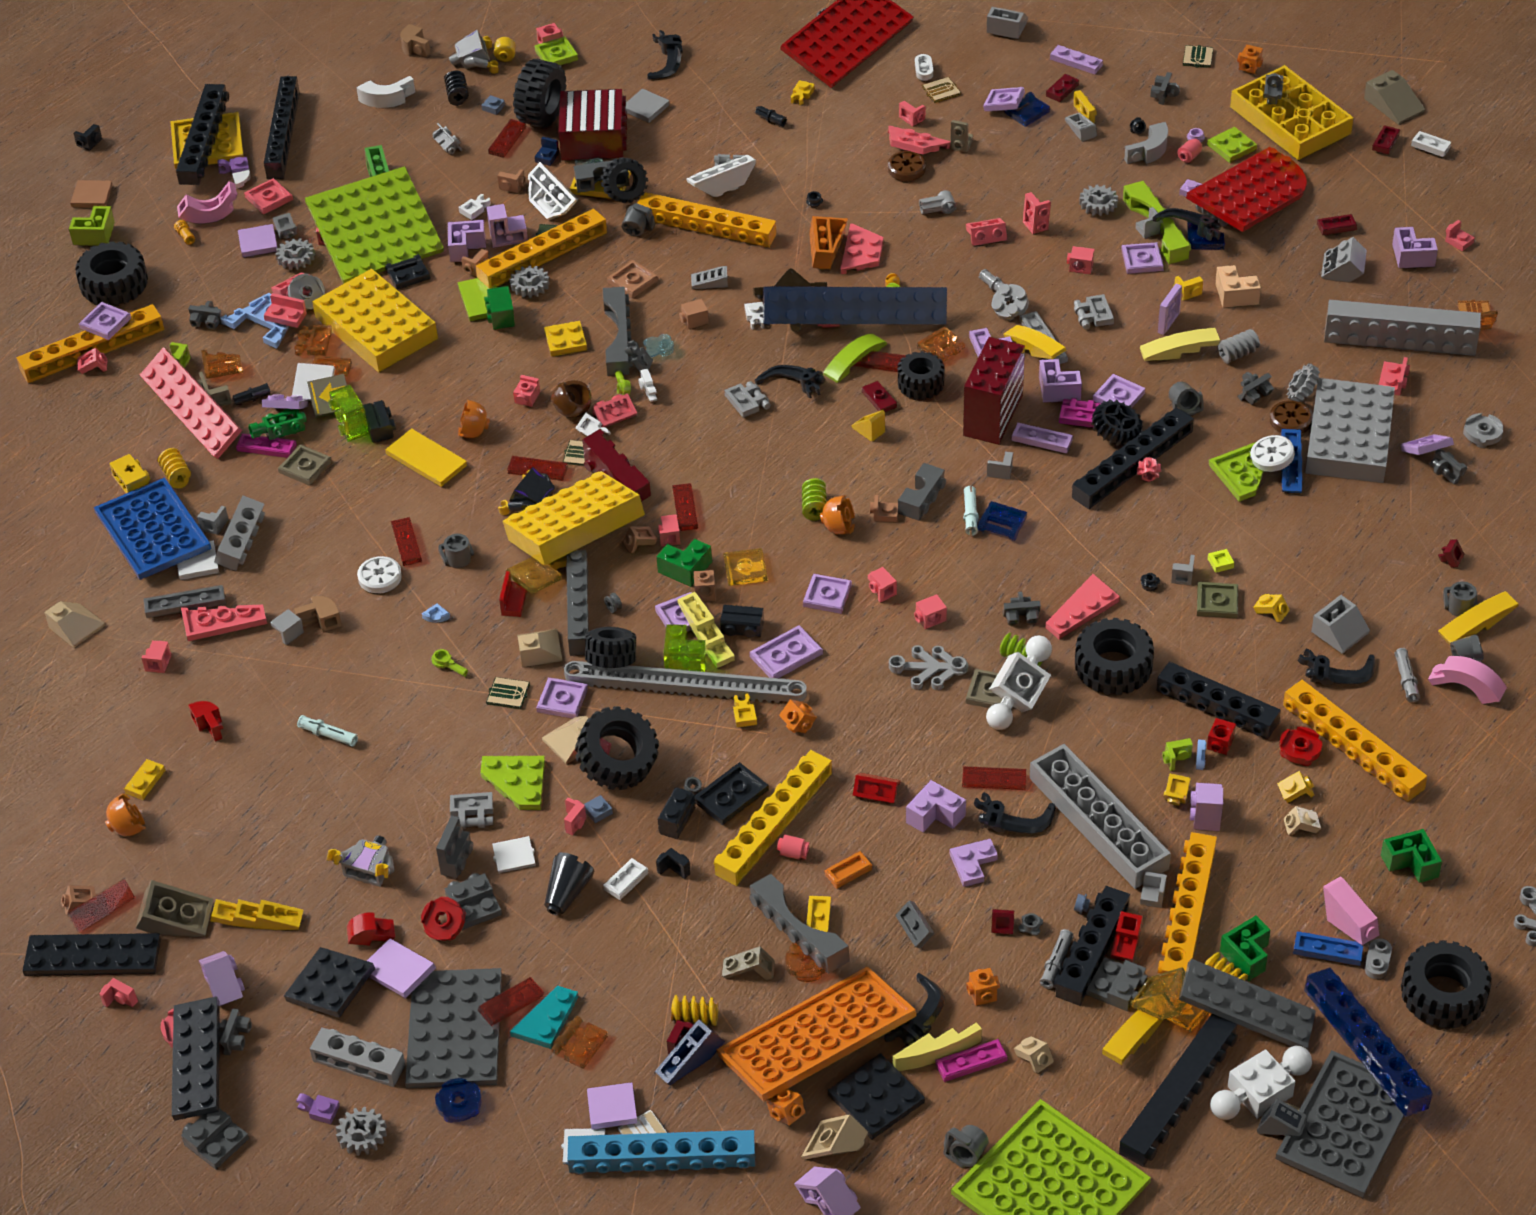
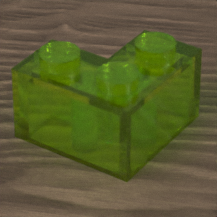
[328,385,369,442]
[663,624,707,672]

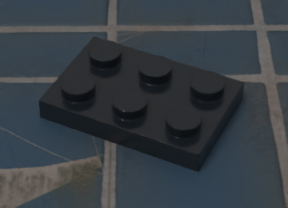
[694,762,769,825]

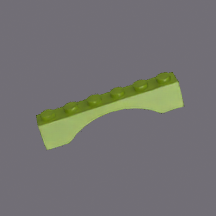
[1123,181,1191,264]

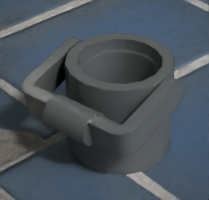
[621,203,655,236]
[1169,382,1204,416]
[438,534,475,568]
[1443,581,1478,617]
[1450,635,1484,663]
[944,1125,989,1168]

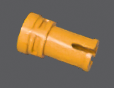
[174,220,196,245]

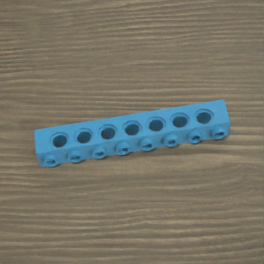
[567,1130,755,1174]

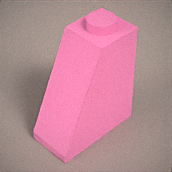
[1323,877,1379,945]

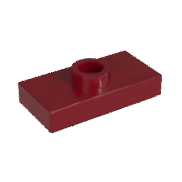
[1372,125,1401,155]
[1317,214,1357,235]
[862,381,897,412]

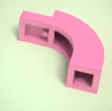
[177,181,237,224]
[1428,656,1507,704]

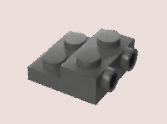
[436,815,473,878]
[444,873,502,930]
[1086,957,1148,1012]
[181,1108,249,1170]

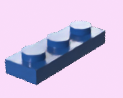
[1293,931,1363,966]

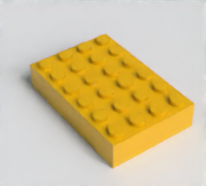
[1230,65,1354,160]
[312,269,438,373]
[503,471,645,565]

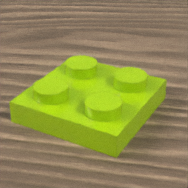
[534,36,578,65]
[1207,127,1257,163]

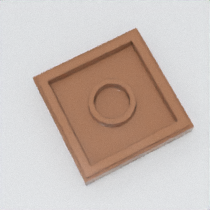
[70,180,113,208]
[607,260,658,299]

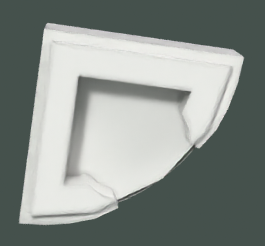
[232,170,251,189]

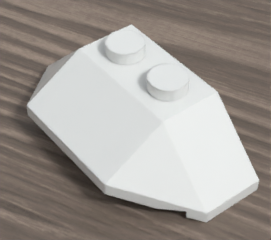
[686,155,756,197]
[528,162,578,220]

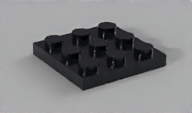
[284,947,376,1018]
[828,1053,925,1140]

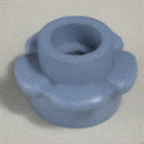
[1074,894,1090,915]

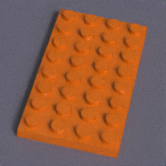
[716,966,917,1102]

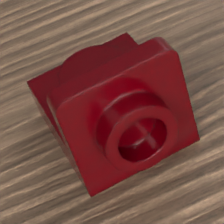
[666,1020,694,1054]

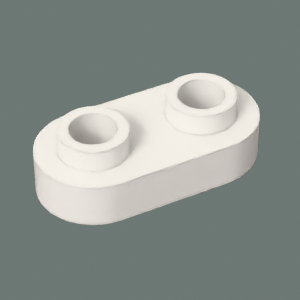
[915,54,933,81]

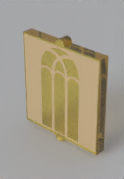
[922,77,961,103]

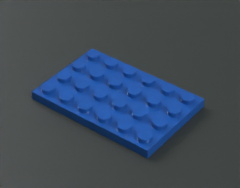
[94,477,212,580]

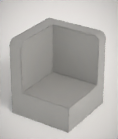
[1136,207,1161,238]
[987,452,1013,480]
[197,506,229,535]
[1171,555,1195,585]
[270,609,304,645]
[1140,872,1167,908]

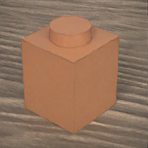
[679,299,709,329]

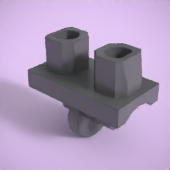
[1150,72,1180,105]
[1264,73,1283,105]
[188,301,223,330]
[1238,372,1274,405]
[1430,449,1467,484]
[1003,591,1041,625]
[219,1009,252,1056]

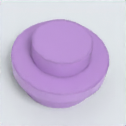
[1187,128,1205,142]

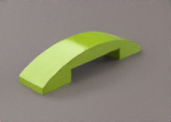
[823,334,887,383]

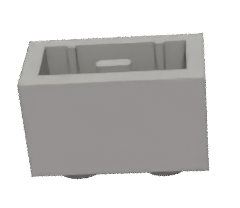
[987,7,1028,39]
[1321,237,1367,282]
[1311,595,1370,654]

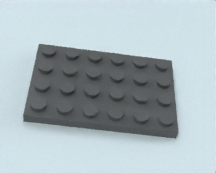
[405,968,502,1088]
[1275,1050,1418,1198]

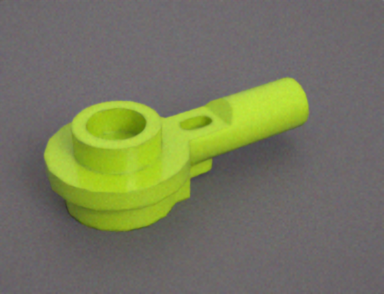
[615,371,631,396]
[431,649,468,677]

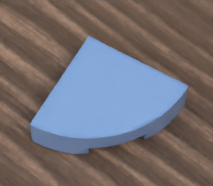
[422,603,450,623]
[1196,740,1206,770]

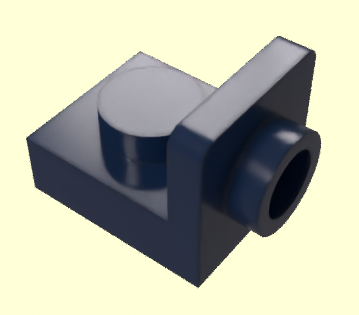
[534,137,559,166]

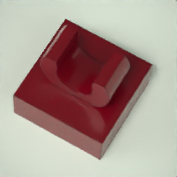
[1438,539,1464,568]
[991,909,1015,934]

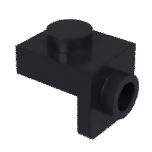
[73,124,102,150]
[656,848,691,879]

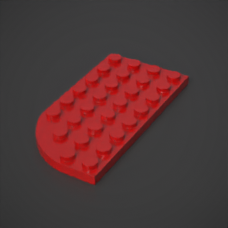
[780,0,914,88]
[1186,147,1307,232]

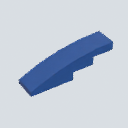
[1281,429,1302,493]

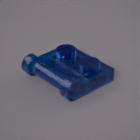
[1004,92,1050,127]
[978,501,1027,541]

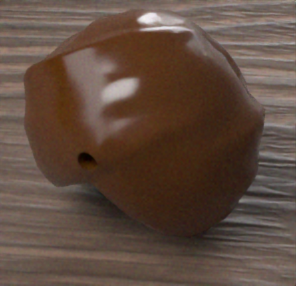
[550,380,592,418]

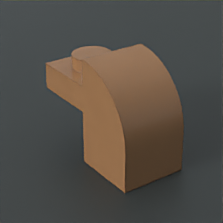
[400,24,431,57]
[294,596,342,632]

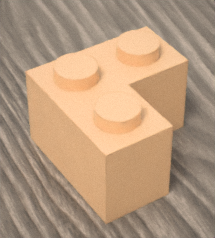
[1215,265,1261,308]

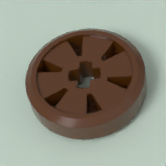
[888,151,926,181]
[1270,400,1313,434]

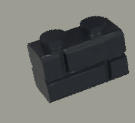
[362,400,396,443]
[720,605,764,638]
[657,788,695,839]

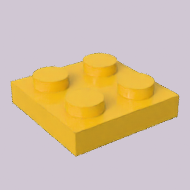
[544,321,587,357]

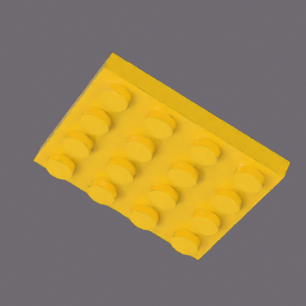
[170,112,244,169]

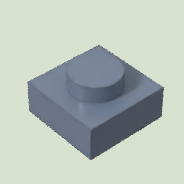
[481,95,505,115]
[584,795,613,823]

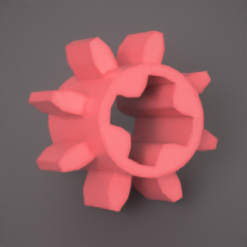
[1137,458,1161,481]

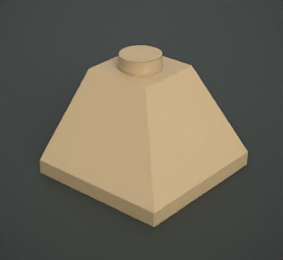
[44,601,105,648]
[517,629,562,667]
[542,716,588,765]
[801,1114,868,1160]

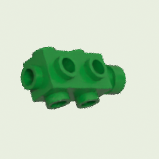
[248,409,307,440]

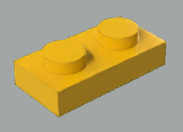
[1073,90,1097,123]
[124,759,166,800]
[806,896,831,932]

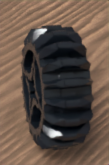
[1091,399,1143,446]

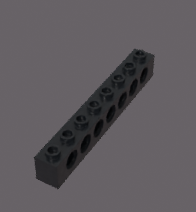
[264,76,300,179]
[176,84,229,185]
[1072,407,1194,509]

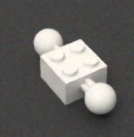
[986,635,1052,730]
[1210,1046,1312,1120]

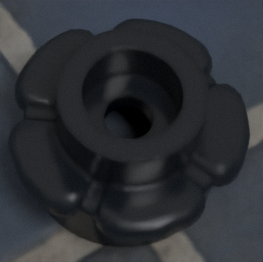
[1129,117,1146,134]
[806,191,823,207]
[1140,573,1160,591]

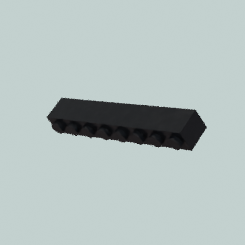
[1119,1014,1238,1167]

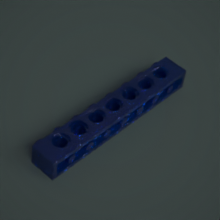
[1304,967,1433,1117]

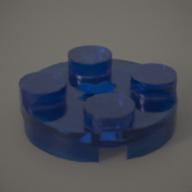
[435,1078,482,1123]

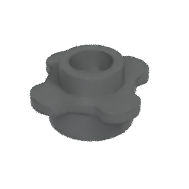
[1019,913,1043,936]

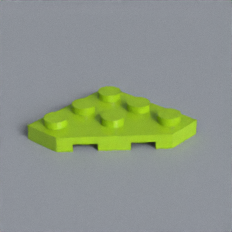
[1209,442,1264,502]
[481,756,545,810]

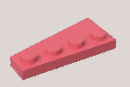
[1046,574,1120,639]
[181,604,267,642]

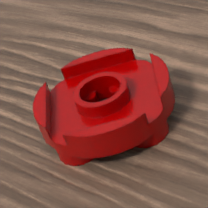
[1279,726,1322,766]
[421,896,466,941]

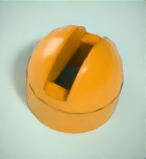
[885,273,900,287]

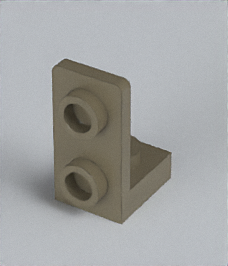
[950,120,973,153]
[197,372,232,406]
[722,946,775,981]

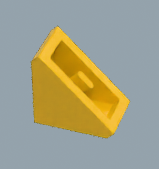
[851,410,885,442]

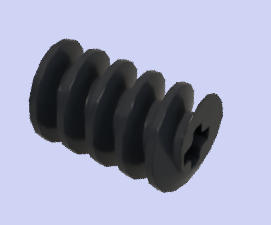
[444,70,469,106]

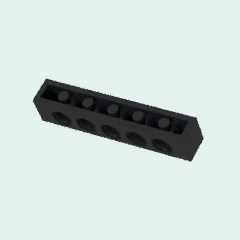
[1156,661,1281,739]
[1053,886,1130,1006]

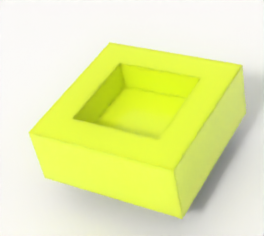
[1208,549,1234,573]

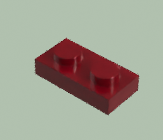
[1046,74,1079,102]

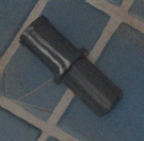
[755,106,787,127]
[233,383,271,405]

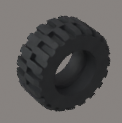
[513,59,567,128]
[75,241,148,306]
[1075,618,1154,695]
[575,706,659,790]
[1401,940,1492,1028]

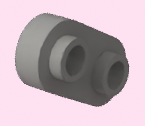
[1365,939,1392,980]

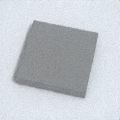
[626,89,670,123]

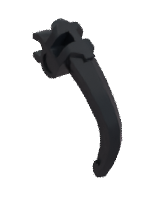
[647,30,683,79]
[1152,208,1221,241]
[755,365,826,398]
[1297,648,1375,685]
[974,792,1056,833]
[884,973,945,1046]

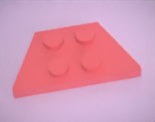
[888,126,951,154]
[841,224,884,274]

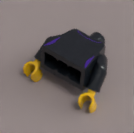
[498,467,555,515]

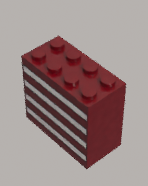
[559,89,628,160]
[963,337,1025,445]

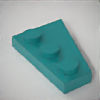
[510,986,579,1049]

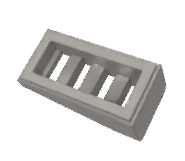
[1065,112,1097,141]
[691,266,728,289]

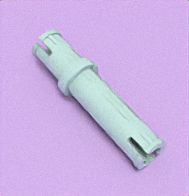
[963,486,979,535]
[297,715,358,747]

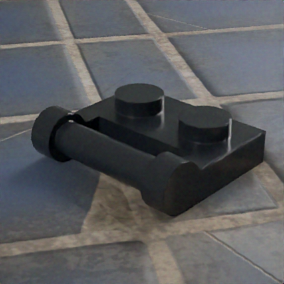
[385,254,430,290]

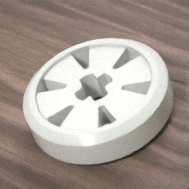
[1251,435,1295,472]
[357,556,402,593]

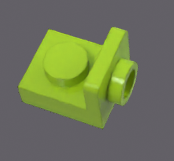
[169,342,191,368]
[1162,738,1193,771]

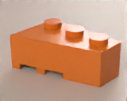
[809,216,848,269]

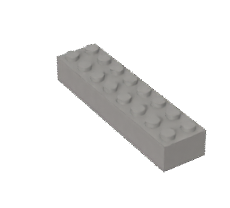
[1324,300,1481,356]
[1030,744,1171,889]

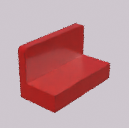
[499,571,528,617]
[852,773,901,803]

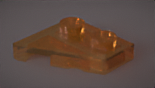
[201,350,243,379]

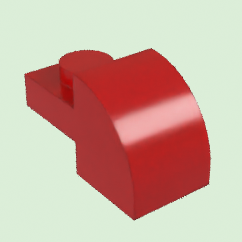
[188,701,223,742]
[1111,911,1143,963]
[347,912,395,946]

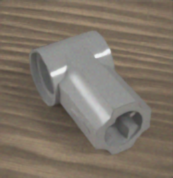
[919,190,957,214]

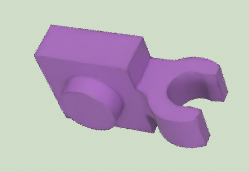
[218,157,249,174]
[296,1093,340,1124]

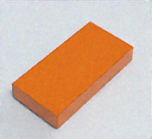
[824,851,872,889]

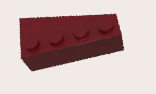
[582,429,651,502]

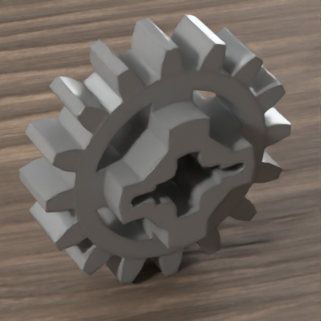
[1079,185,1118,216]
[275,238,315,270]
[510,265,550,298]
[1287,363,1320,402]
[336,1107,387,1156]

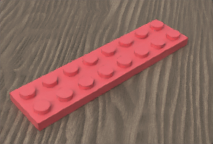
[140,347,242,459]

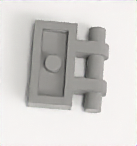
[1074,294,1114,330]
[724,381,771,418]
[450,792,493,829]

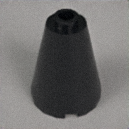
[544,852,595,916]

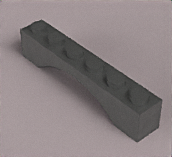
[603,287,633,376]
[567,550,589,656]
[749,874,850,974]

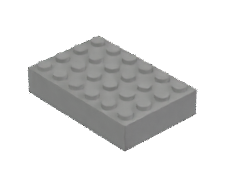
[1305,378,1395,483]

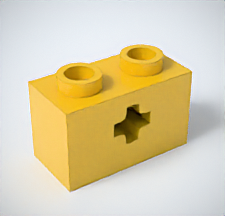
[109,454,151,493]

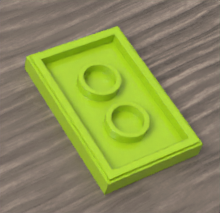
[457,278,497,321]

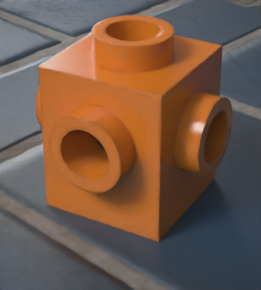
[1237,44,1263,74]
[779,699,817,733]
[966,968,1000,1006]
[766,1089,805,1126]

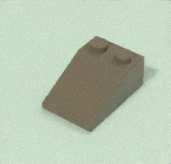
[1364,70,1425,125]
[136,880,214,937]

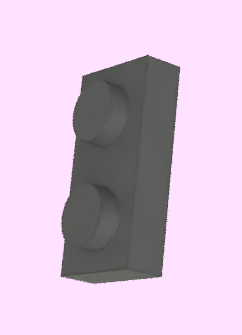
[895,900,935,948]

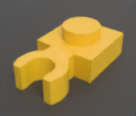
[791,80,815,105]
[733,694,757,727]

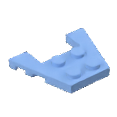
[221,293,289,348]

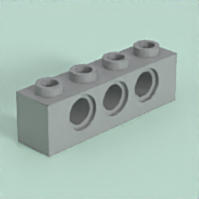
[214,496,266,571]
[310,1027,406,1087]

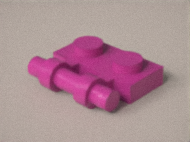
[1059,398,1101,428]

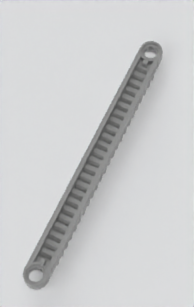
[564,661,807,703]

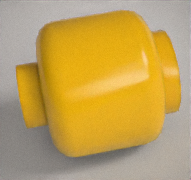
[494,37,516,62]

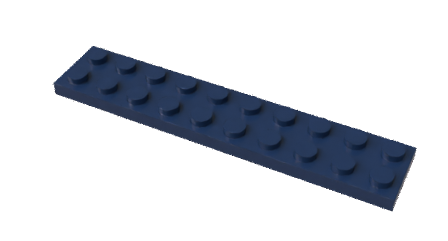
[763,287,947,324]

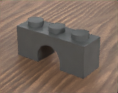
[574,161,630,193]
[898,463,946,521]

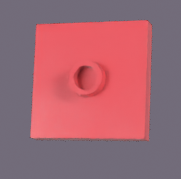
[244,178,293,215]

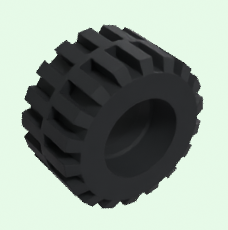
[601,157,648,203]
[898,351,945,400]
[585,627,636,668]

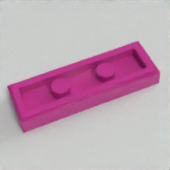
[236,433,297,458]
[935,1039,1007,1082]

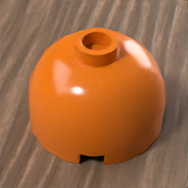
[458,399,490,439]
[820,495,855,535]
[105,793,146,836]

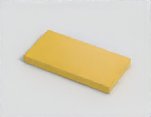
[385,428,467,487]

